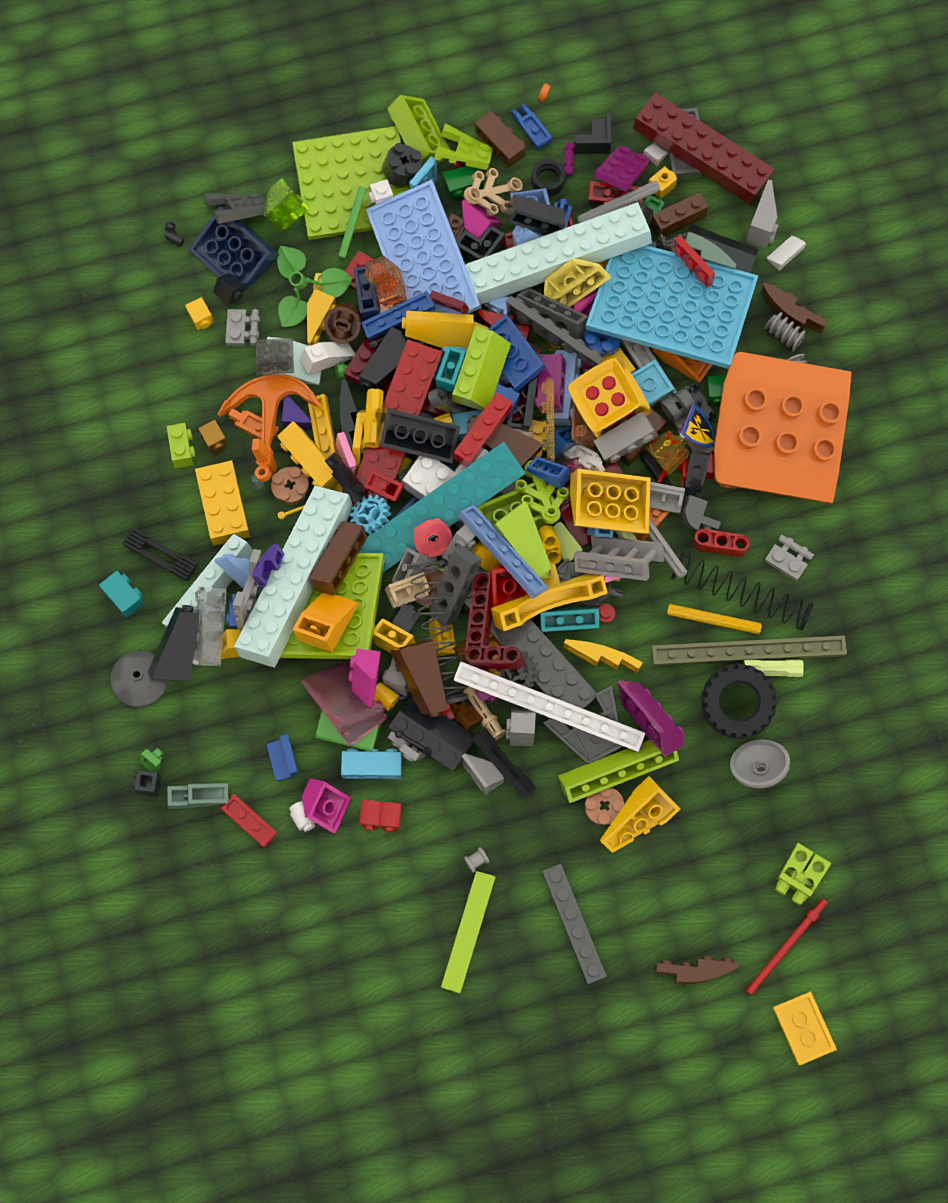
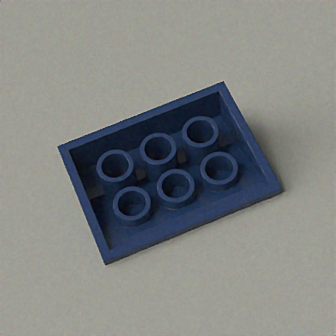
[189,206,280,292]

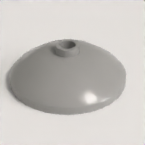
[730,739,790,788]

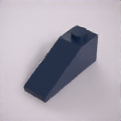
[353,265,380,321]

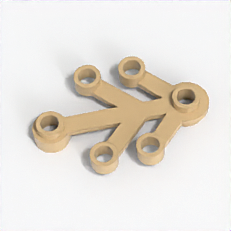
[464,168,523,216]

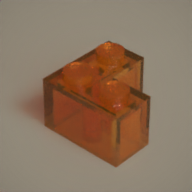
[364,256,407,309]

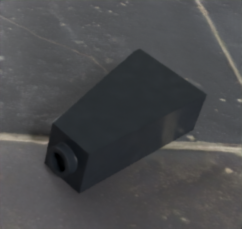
[359,327,424,391]
[148,605,199,681]

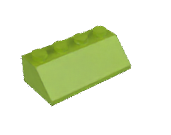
[387,95,450,167]
[452,326,511,411]

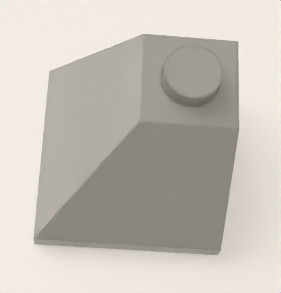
[462,754,504,795]

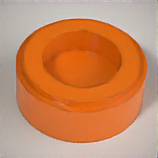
[538,83,551,102]

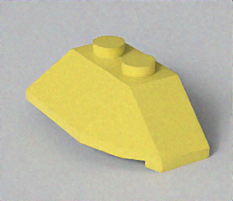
[544,258,611,307]

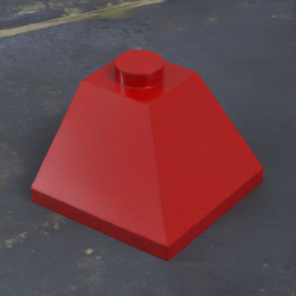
[490,563,526,608]

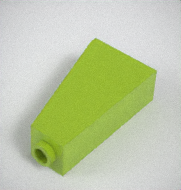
[493,501,552,580]

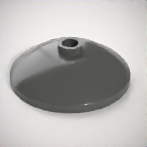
[110,650,169,707]

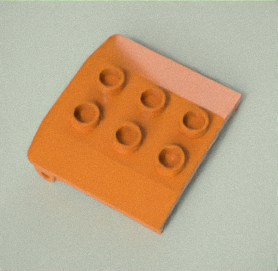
[714,352,851,504]

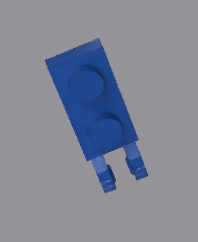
[511,104,552,150]

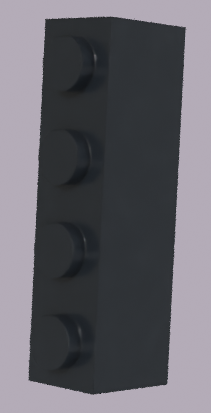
[379,408,460,463]
[389,696,475,771]

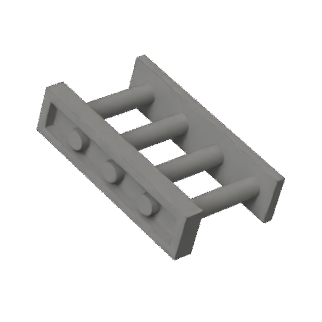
[574,536,664,581]

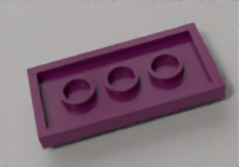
[594,145,651,192]

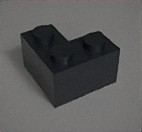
[456,225,507,262]

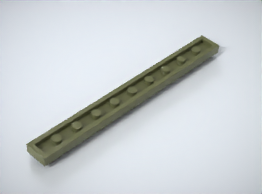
[652,636,847,666]

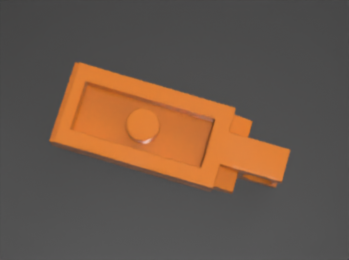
[228,408,279,443]

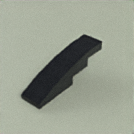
[340,379,357,451]

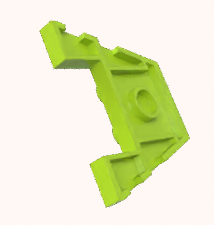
[434,124,493,170]

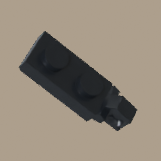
[684,449,711,497]
[325,452,368,503]

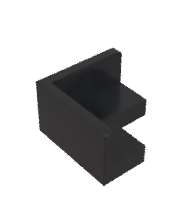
[574,112,611,154]

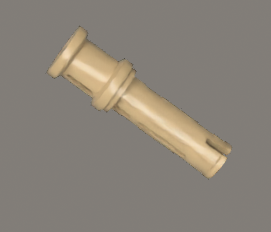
[463,686,506,740]

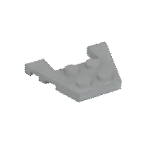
[233,549,261,630]

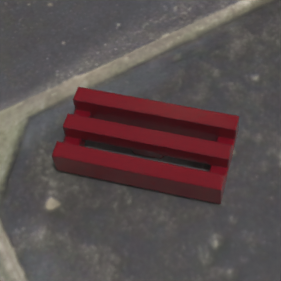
[430,290,469,314]

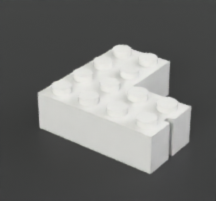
[400,449,488,528]

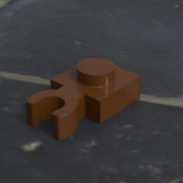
[450,700,483,731]

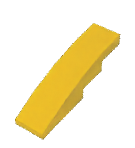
[563,639,643,674]

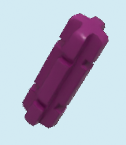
[564,142,574,176]

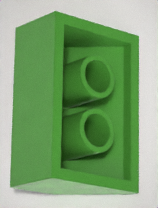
[316,694,384,752]

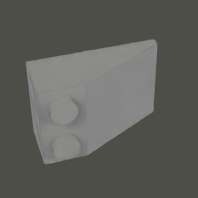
[746,179,778,249]

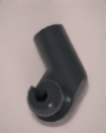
[164,221,184,247]

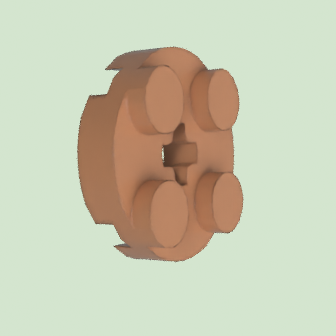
[271,467,309,505]
[585,787,624,826]

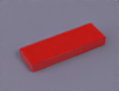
[220,794,278,848]

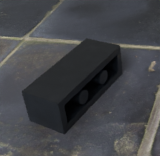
[507,194,565,235]

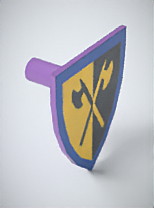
[678,404,715,447]

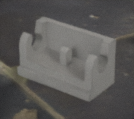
[650,482,685,514]

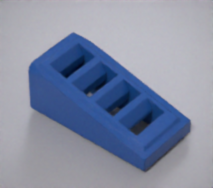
[526,456,570,489]

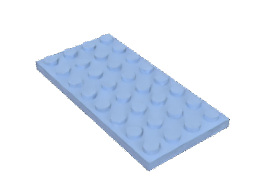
[366,180,482,314]

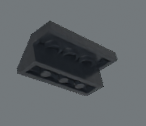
[685,224,758,273]

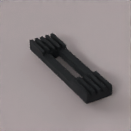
[122,527,197,581]
[472,728,536,799]

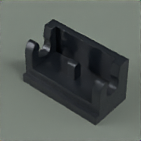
[684,382,716,421]

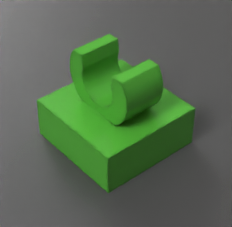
[140,748,163,772]

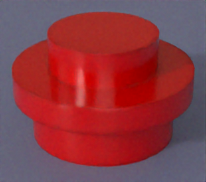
[598,604,615,623]

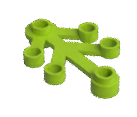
[514,460,569,524]

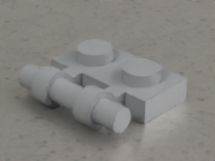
[225,309,260,346]
[764,535,814,582]

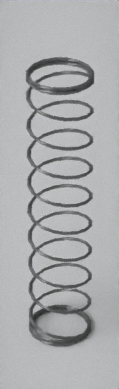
[407,559,468,704]

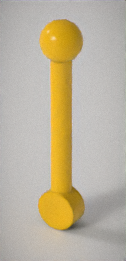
[278,505,305,520]

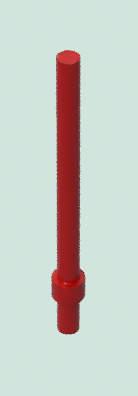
[746,898,828,995]

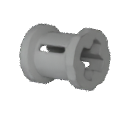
[464,847,490,873]

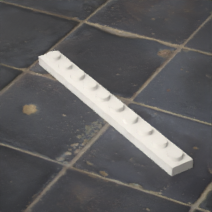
[454,662,645,752]

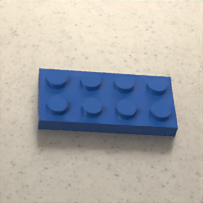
[488,314,546,391]

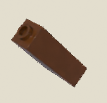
[467,413,543,468]
[390,640,448,717]

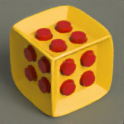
[567,357,651,438]

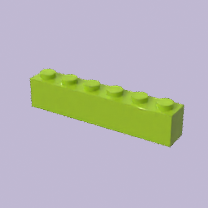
[558,740,679,803]

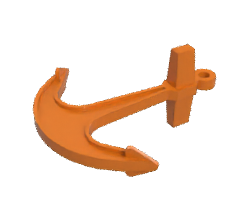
[217,374,322,482]

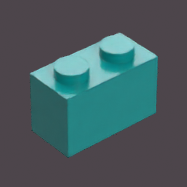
[436,346,466,393]
[99,571,144,618]

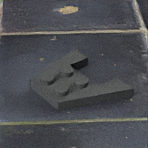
[204,193,269,224]
[543,685,623,764]

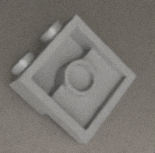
[442,524,476,562]

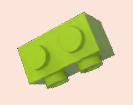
[167,423,195,469]

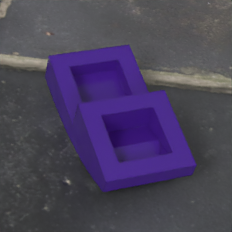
[252,543,284,586]

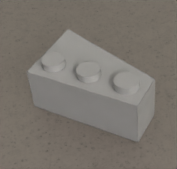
[594,411,659,463]
[506,708,536,747]

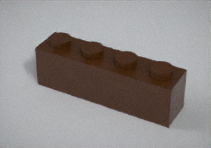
[309,521,367,595]

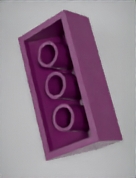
[618,680,685,757]

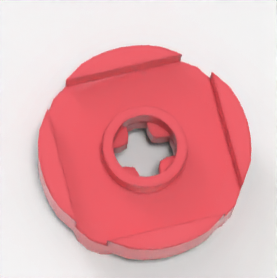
[413,518,452,557]

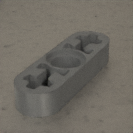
[428,388,466,415]

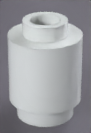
[289,801,315,832]

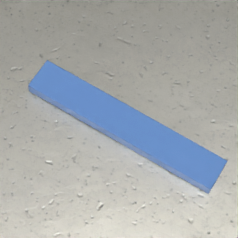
[458,504,548,599]

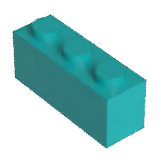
[538,606,599,632]

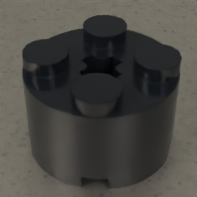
[382,143,422,187]

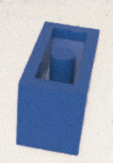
[542,426,577,459]

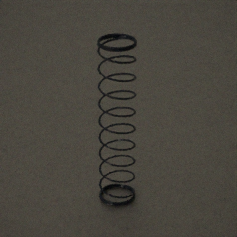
[671,552,814,631]

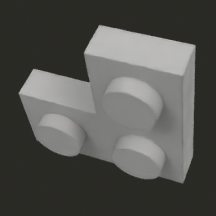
[388,731,426,761]

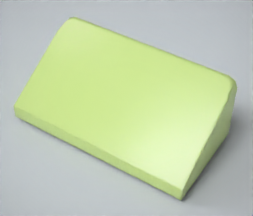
[553,521,583,562]

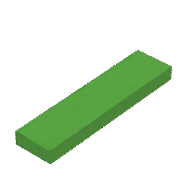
[339,186,366,261]

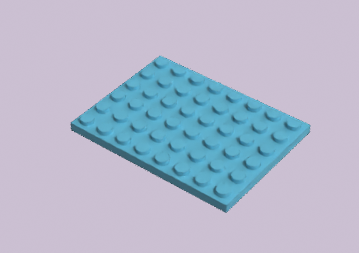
[585,245,758,369]

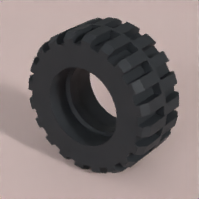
[701,664,777,739]

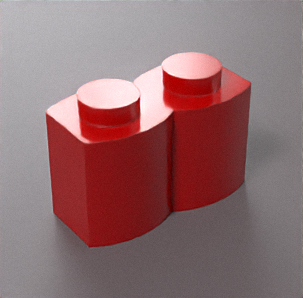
[359,800,402,833]

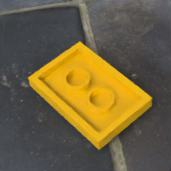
[773,992,837,1066]

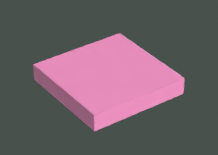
[335,432,356,475]

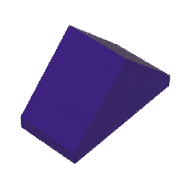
[282,396,312,430]

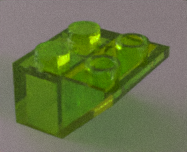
[264,178,309,232]

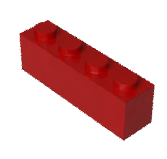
[454,392,513,467]

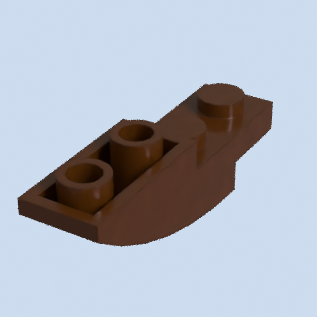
[761,282,828,334]
[655,956,739,984]

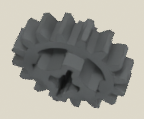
[497,649,540,688]

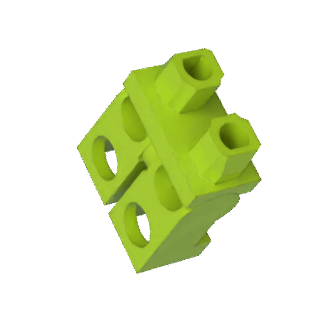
[775,843,832,906]

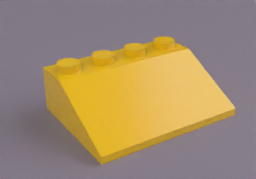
[570,469,651,534]

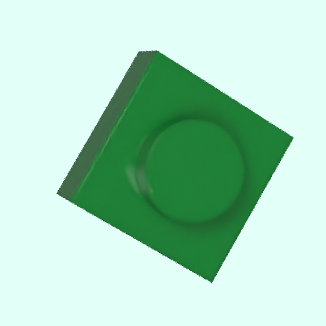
[641,195,665,217]

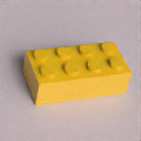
[195,461,250,546]

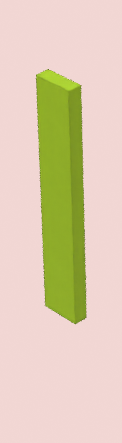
[441,871,495,994]

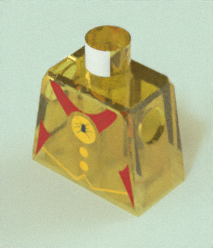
[645,430,690,475]

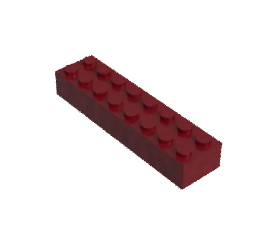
[633,92,775,205]

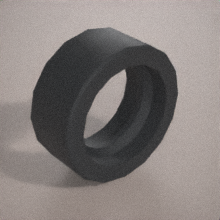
[531,160,565,196]

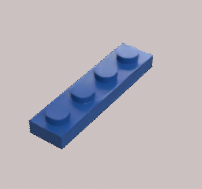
[361,291,436,341]

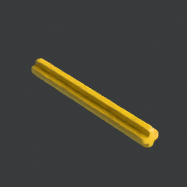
[667,604,762,634]

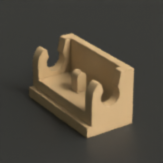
[385,572,430,609]

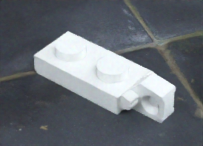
[563,443,605,472]

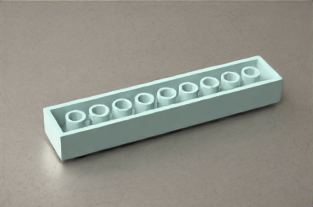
[465,202,652,305]
[234,486,354,668]

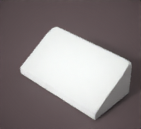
[766,236,806,271]

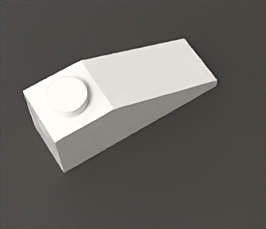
[300,342,355,375]

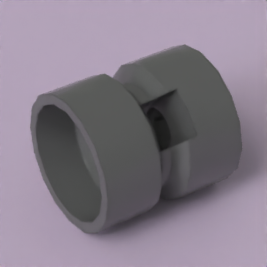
[661,388,696,423]

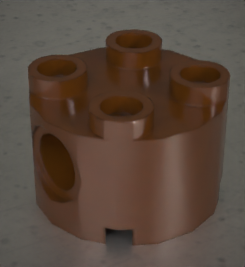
[324,304,363,344]

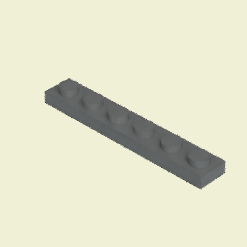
[542,864,607,985]

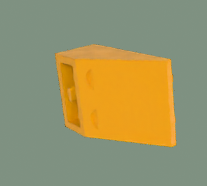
[292,593,359,652]

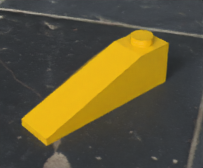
[600,776,680,853]

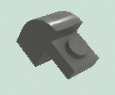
[681,495,721,531]

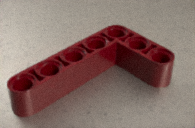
[465,572,525,669]

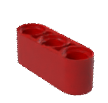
[693,529,750,557]

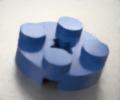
[583,330,621,357]

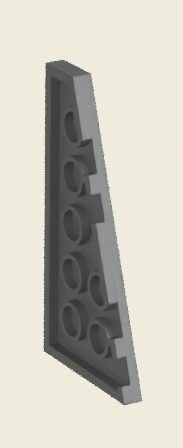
[506,295,603,367]

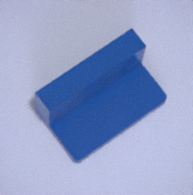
[267,734,299,781]

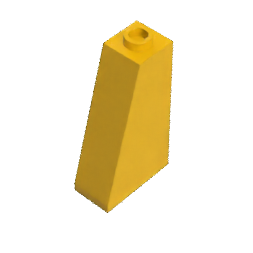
[402,311,473,349]

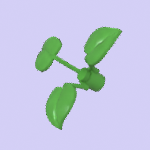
[277,246,352,327]

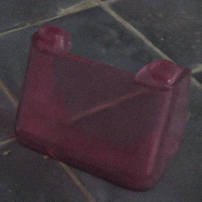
[300,662,388,746]

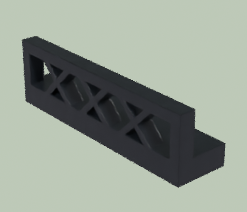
[507,353,541,430]

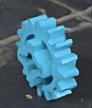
[349,494,391,535]

